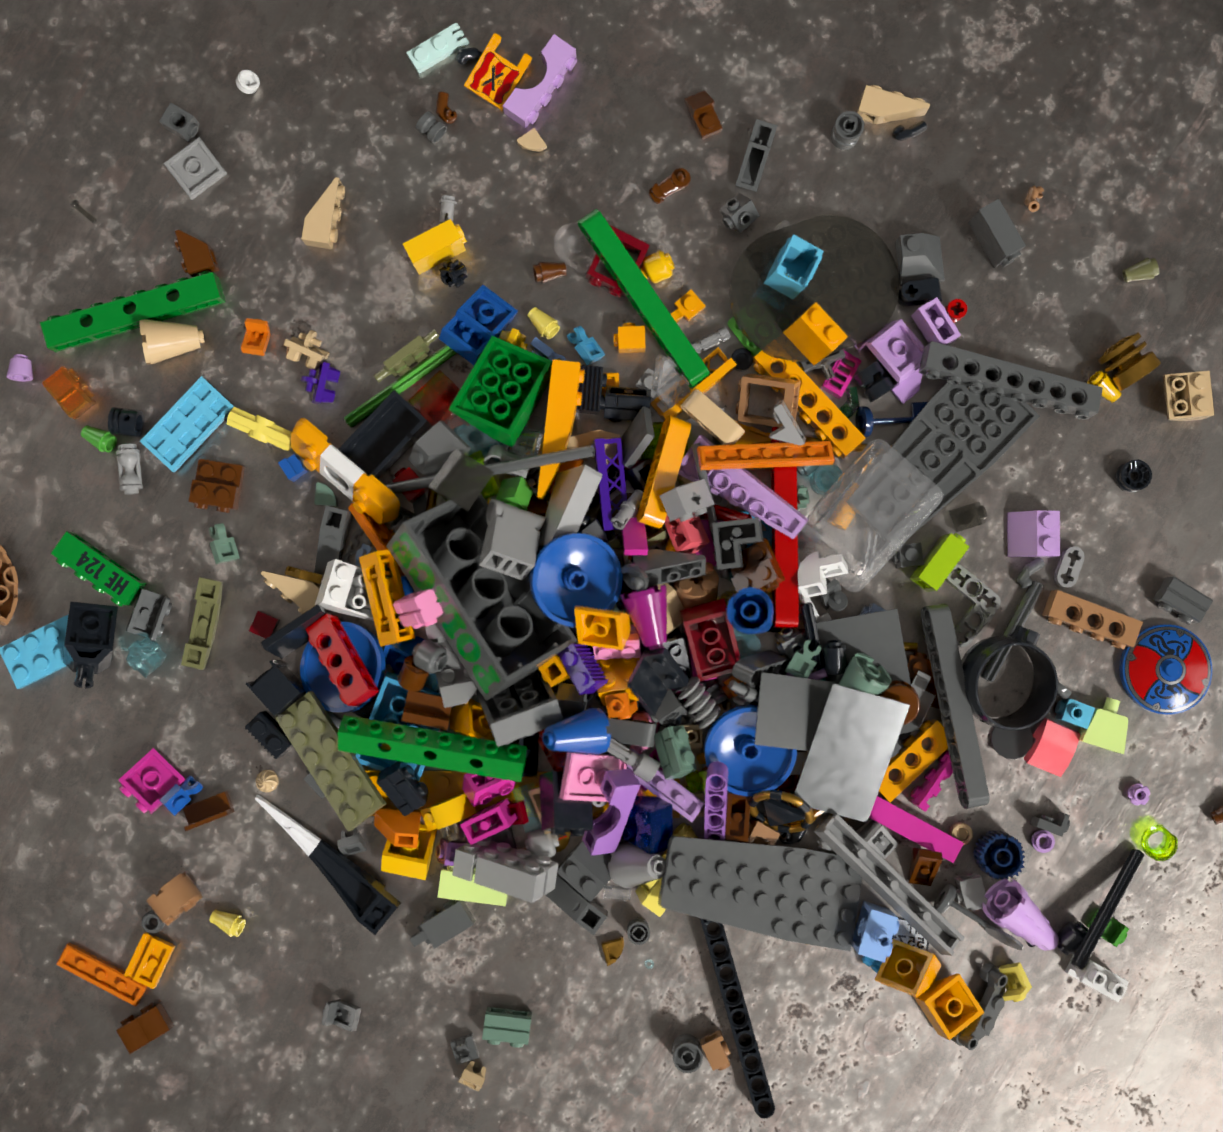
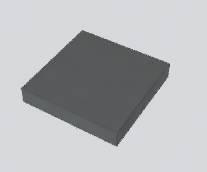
[621,406,654,469]

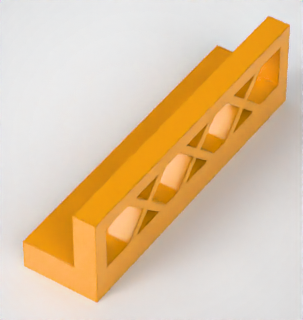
[650,347,737,421]

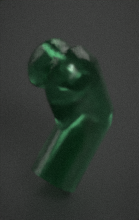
[839,387,860,418]

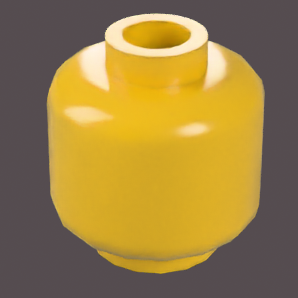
[640,250,675,284]

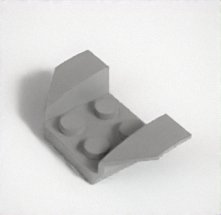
[425,623,478,708]

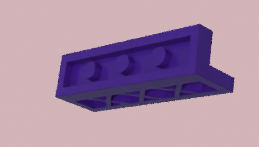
[593,438,627,531]

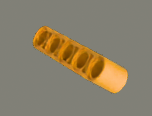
[637,415,691,529]

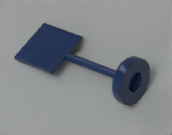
[855,402,927,437]

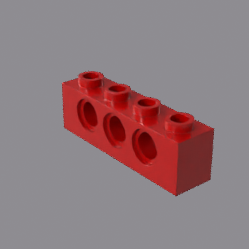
[305,614,379,707]

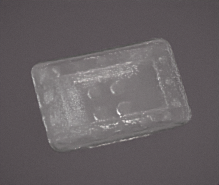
[798,439,943,592]

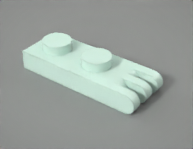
[406,23,469,74]

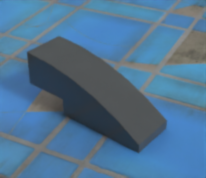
[736,119,778,192]

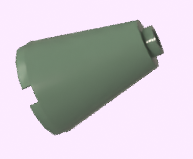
[838,653,892,695]

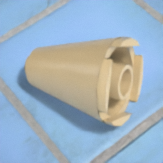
[139,319,205,365]

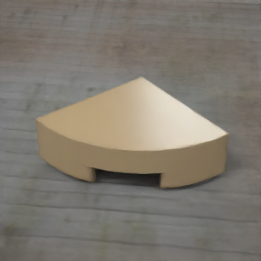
[516,128,547,152]

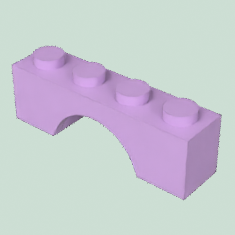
[503,34,577,128]

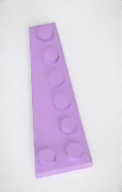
[678,435,809,539]

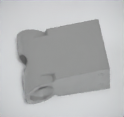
[479,498,546,580]

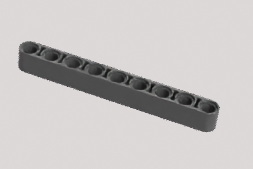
[921,603,990,809]

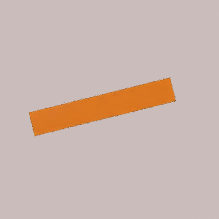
[697,441,835,470]

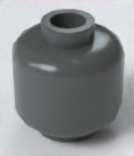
[412,640,448,674]

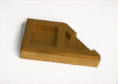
[284,566,324,584]

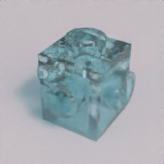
[126,637,167,678]

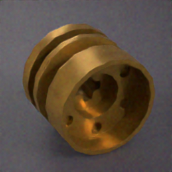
[1098,332,1161,391]

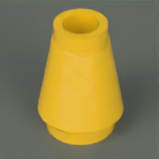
[1087,370,1122,403]

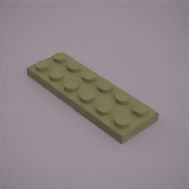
[275,691,386,831]

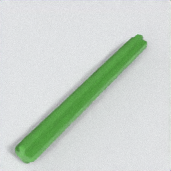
[344,345,457,427]

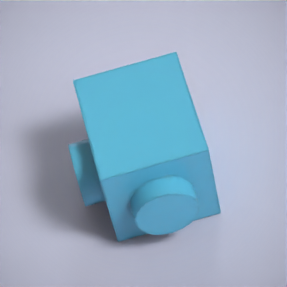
[1055,698,1095,729]

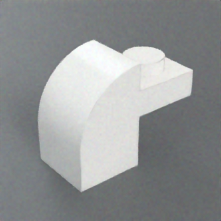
[798,551,848,598]

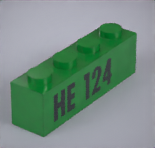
[51,531,147,607]

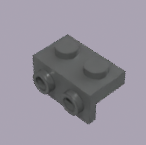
[126,588,172,641]

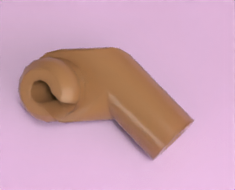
[1024,185,1044,212]

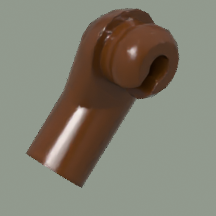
[436,92,457,124]

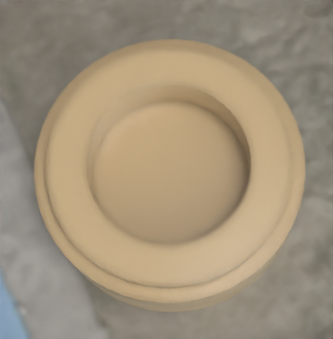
[949,822,973,846]

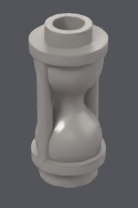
[116,444,143,495]

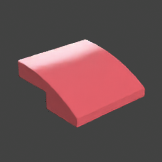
[1023,718,1080,777]

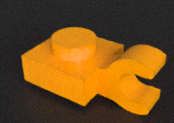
[671,289,705,323]

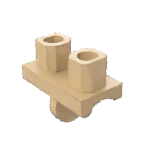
[284,330,330,370]

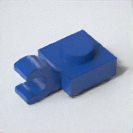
[159,776,203,816]

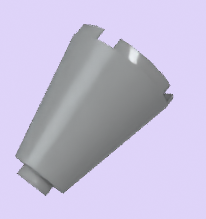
[608,842,665,888]

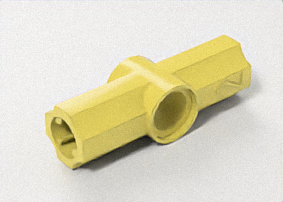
[226,407,292,451]

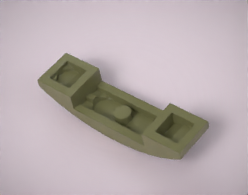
[181,577,222,670]

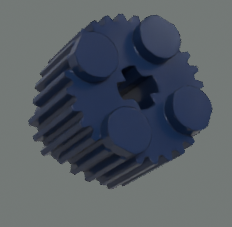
[973,830,1025,880]

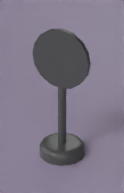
[991,681,1072,760]
[933,883,1024,950]

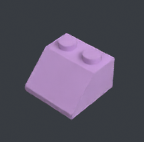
[1007,511,1060,557]

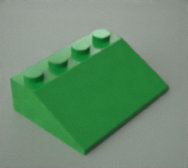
[449,336,552,447]

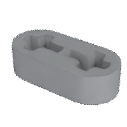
[1054,547,1085,588]

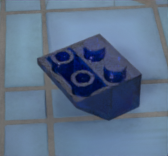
[622,796,673,854]

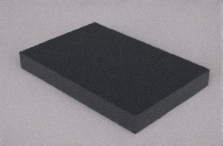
[261,605,332,659]

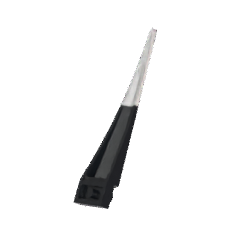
[255,795,401,935]

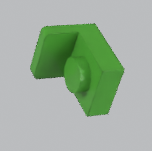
[1086,908,1129,947]

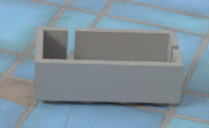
[452,837,558,903]

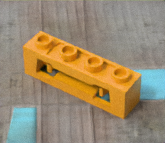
[359,550,415,647]

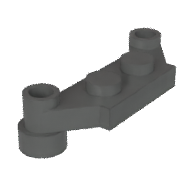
[951,963,1008,1050]

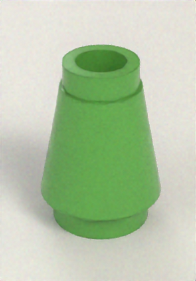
[81,425,117,453]

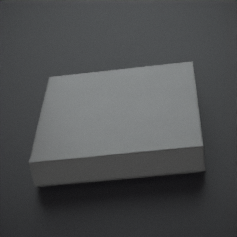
[164,137,227,200]

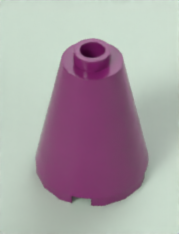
[620,584,667,650]

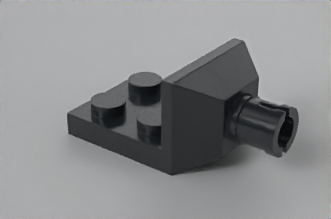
[63,601,118,689]

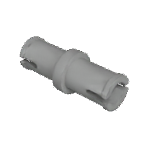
[611,489,643,530]

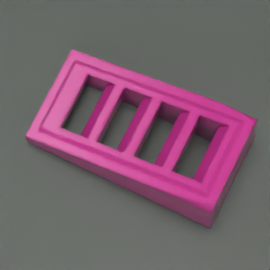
[820,350,862,399]

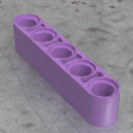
[704,761,728,841]

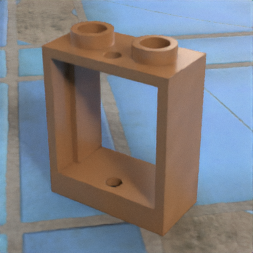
[736,373,801,427]

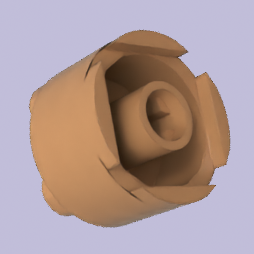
[673,562,719,609]
[146,872,203,926]

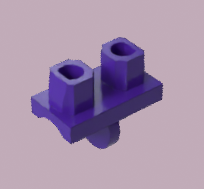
[301,362,340,404]

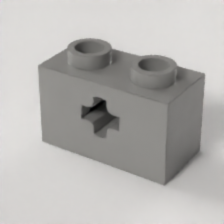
[660,479,714,522]

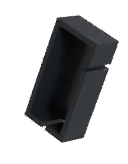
[338,390,431,480]

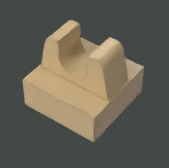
[458,1061,486,1092]

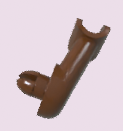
[649,168,691,204]

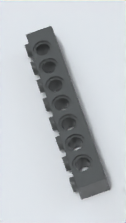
[919,341,1103,420]

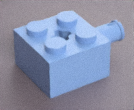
[852,900,899,963]

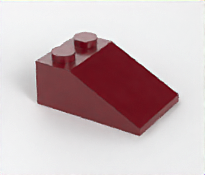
[680,598,741,681]

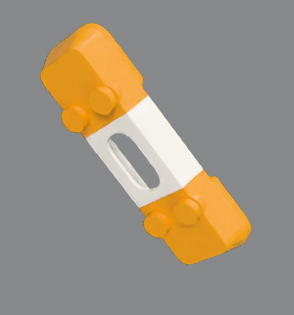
[291,417,400,524]

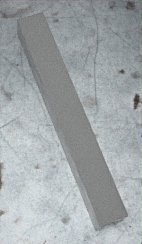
[814,814,965,956]

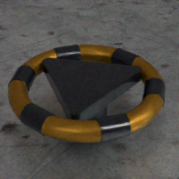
[748,790,814,833]

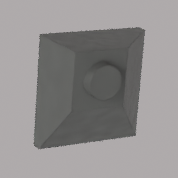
[895,233,945,286]
[409,420,471,484]

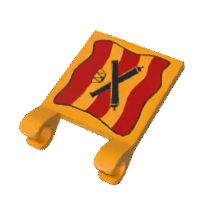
[464,33,532,111]

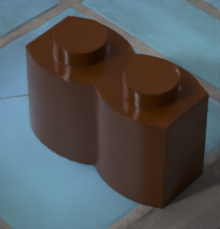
[116,1002,174,1054]

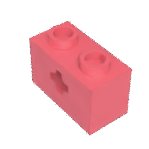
[664,514,710,553]

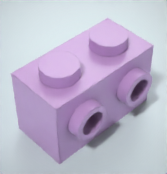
[911,298,961,345]

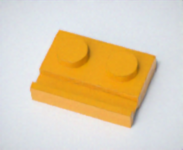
[124,932,176,989]

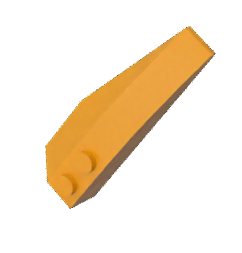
[537,360,585,499]

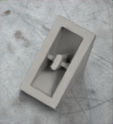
[859,820,898,860]

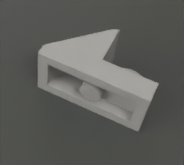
[769,400,806,446]

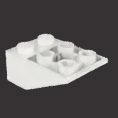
[315,559,389,621]

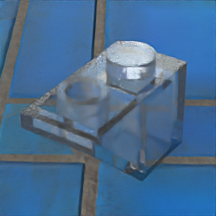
[652,354,691,408]

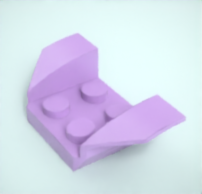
[847,319,924,404]

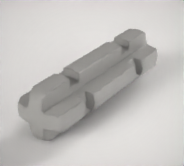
[691,327,730,354]

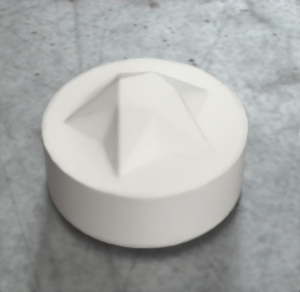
[236,70,260,94]

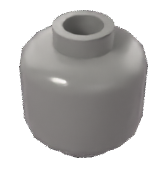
[525,829,560,857]

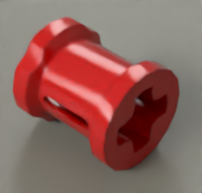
[944,299,967,323]

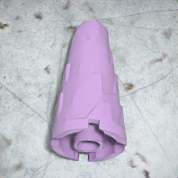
[982,879,1059,951]

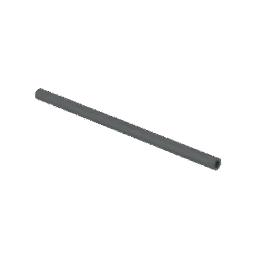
[384,445,595,494]

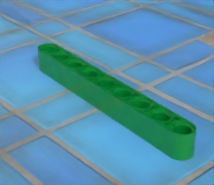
[577,209,710,388]

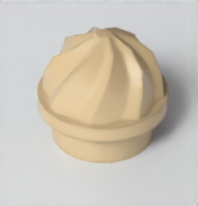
[256,770,279,792]

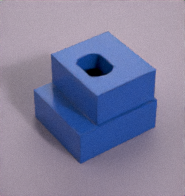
[278,454,308,482]

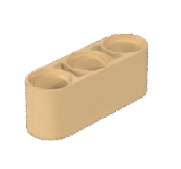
[680,389,745,445]

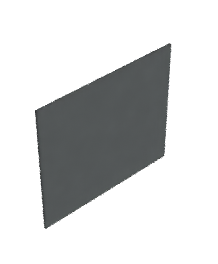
[754,672,836,751]

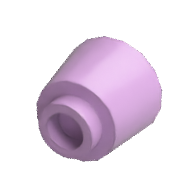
[6,354,33,382]

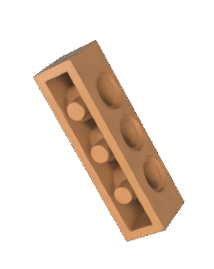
[1042,590,1143,650]

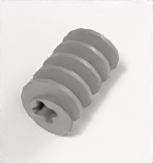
[673,677,721,729]

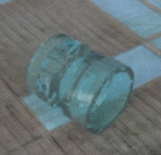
[810,464,844,496]

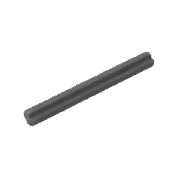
[981,581,1044,682]

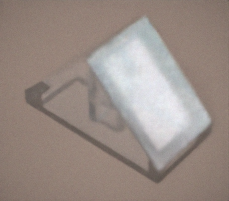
[507,433,544,458]

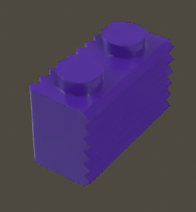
[558,644,608,695]

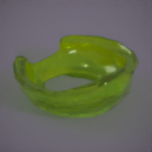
[1141,825,1178,861]

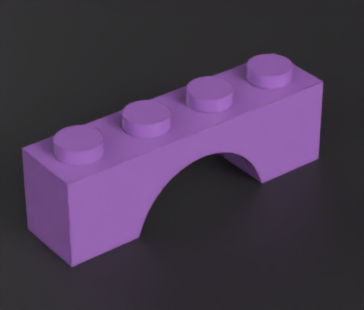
[582,768,640,856]

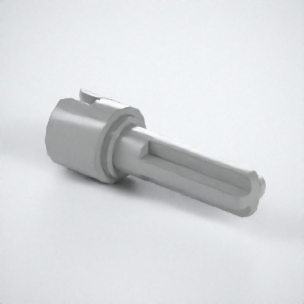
[607,738,660,782]

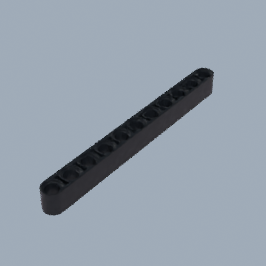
[700,918,775,1119]

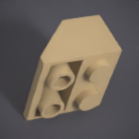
[1163,371,1214,421]

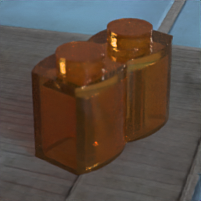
[42,366,96,420]

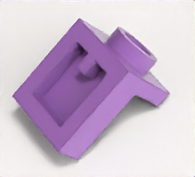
[436,839,468,866]

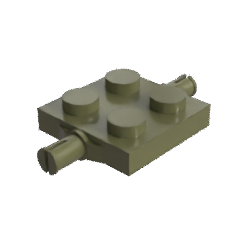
[373,329,440,383]

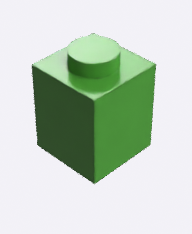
[496,476,533,510]

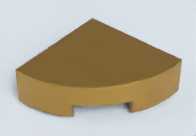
[601,936,624,966]

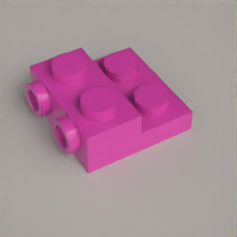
[118,748,186,814]

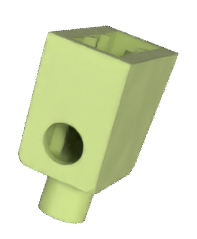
[1078,697,1128,754]

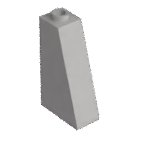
[538,464,602,549]

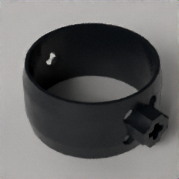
[961,625,1058,730]

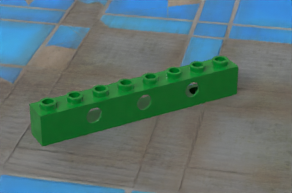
[40,271,226,352]
[338,715,527,782]

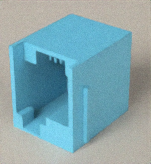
[764,234,824,299]

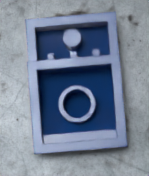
[439,285,518,365]

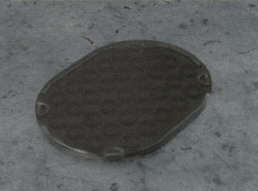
[729,215,900,362]

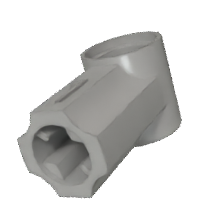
[484,444,530,480]

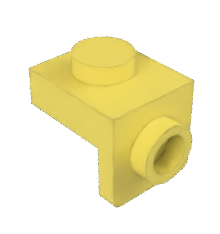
[999,962,1032,1002]

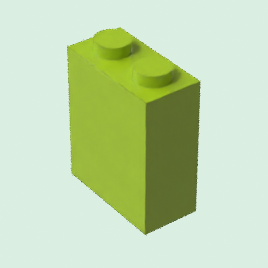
[909,533,970,592]

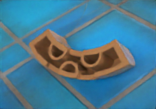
[0,545,18,626]

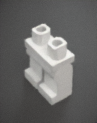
[1065,955,1129,1002]

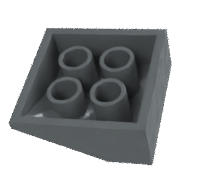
[476,670,563,747]

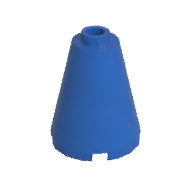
[727,587,774,634]
[542,708,611,754]

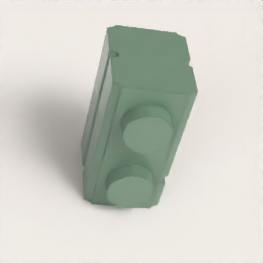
[654,725,697,780]
[482,1007,532,1048]

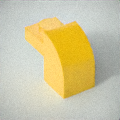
[420,793,477,832]

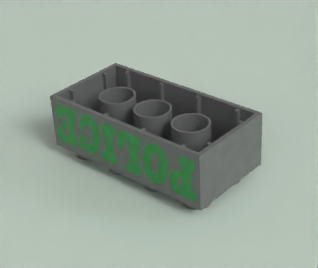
[386,488,578,701]

